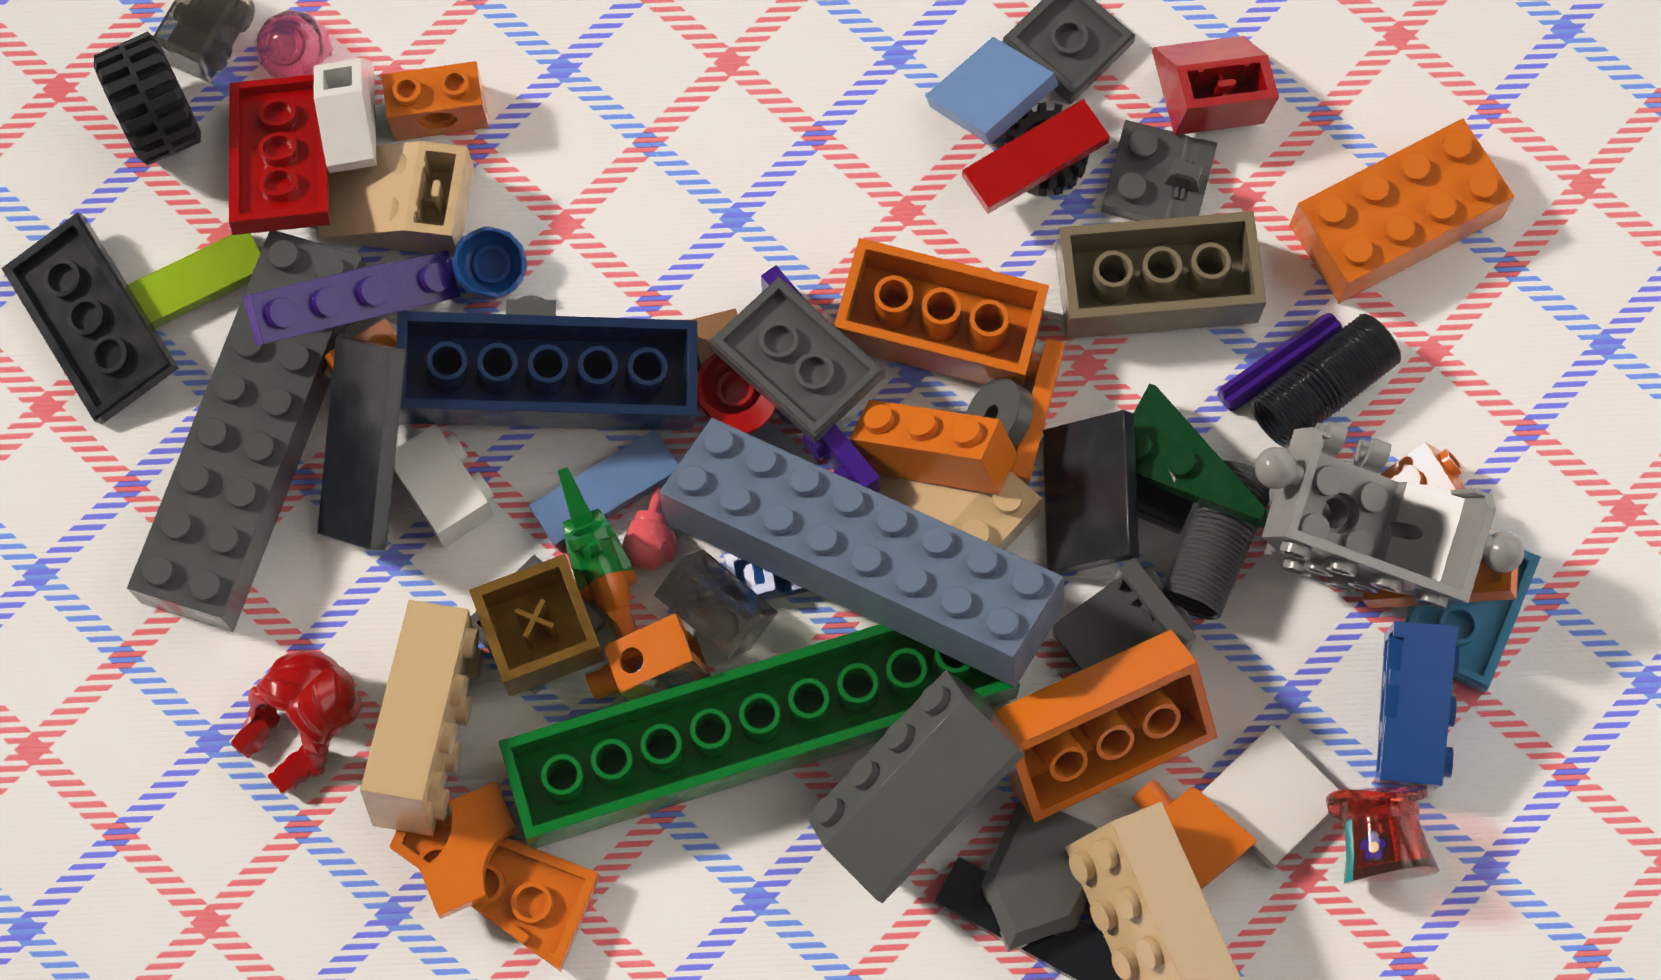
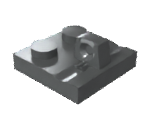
[1101,120,1218,221]

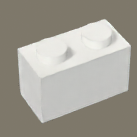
[394,423,494,547]

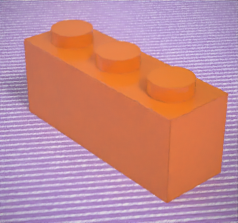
[850,399,1018,495]

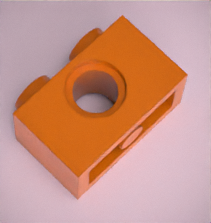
[381,61,489,141]

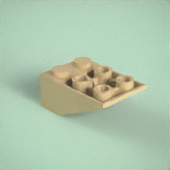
[316,141,474,257]

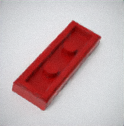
[962,99,1110,214]

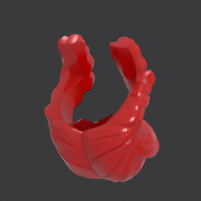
[231,651,363,794]

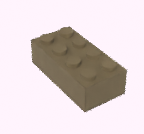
[1055,211,1266,339]

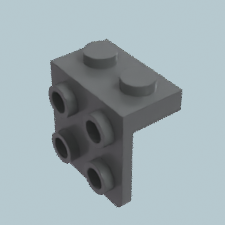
[1052,557,1197,671]

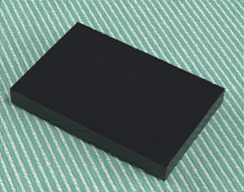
[1043,410,1140,575]

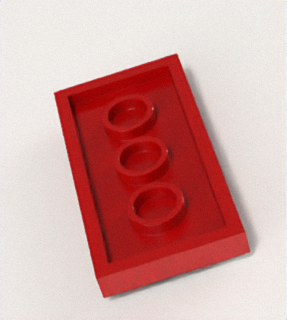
[229,74,331,235]

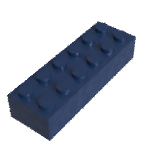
[397,311,697,431]

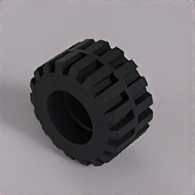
[94,31,201,166]

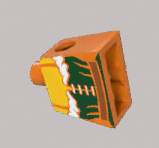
[585,613,711,701]

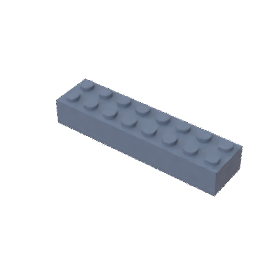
[659,418,1065,687]

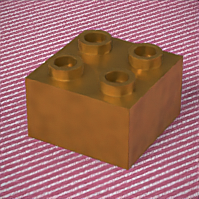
[469,554,605,696]

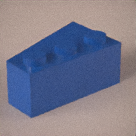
[1375,621,1460,789]

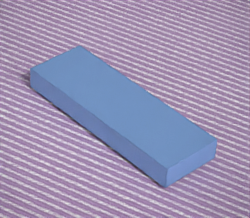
[529,429,678,550]

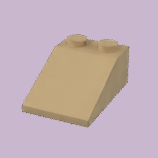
[879,471,1042,550]

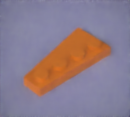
[389,814,600,972]

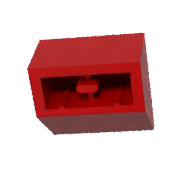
[1152,36,1279,135]

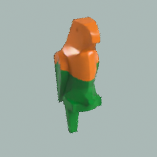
[558,467,638,640]

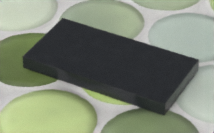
[1,212,179,424]
[317,337,406,550]

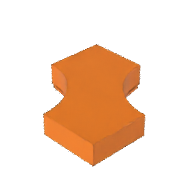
[419,781,517,919]

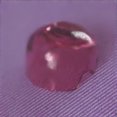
[256,10,333,78]

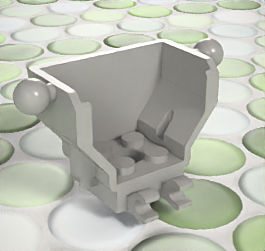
[1255,421,1524,609]

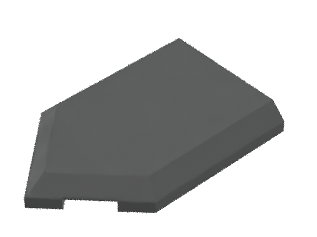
[980,800,1098,952]

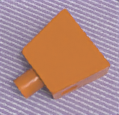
[1131,779,1257,890]

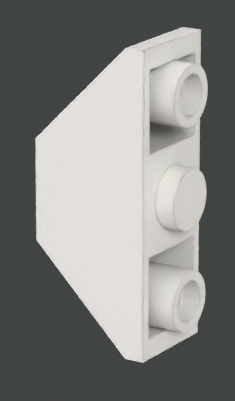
[314,58,377,173]

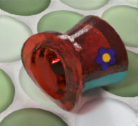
[1326,785,1440,884]

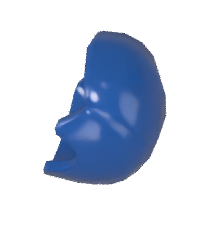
[452,226,527,300]

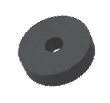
[966,378,1034,448]

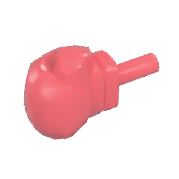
[622,487,678,570]

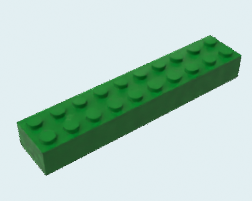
[498,624,1020,848]

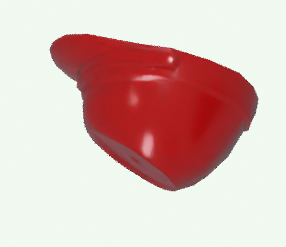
[697,353,776,434]

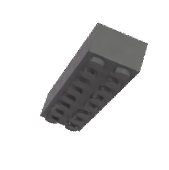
[127,231,366,632]

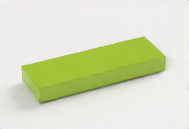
[128,233,260,328]

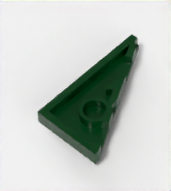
[1134,383,1268,528]

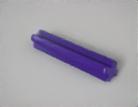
[1217,313,1343,411]

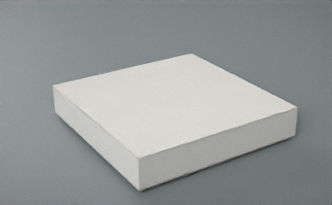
[1201,724,1346,869]

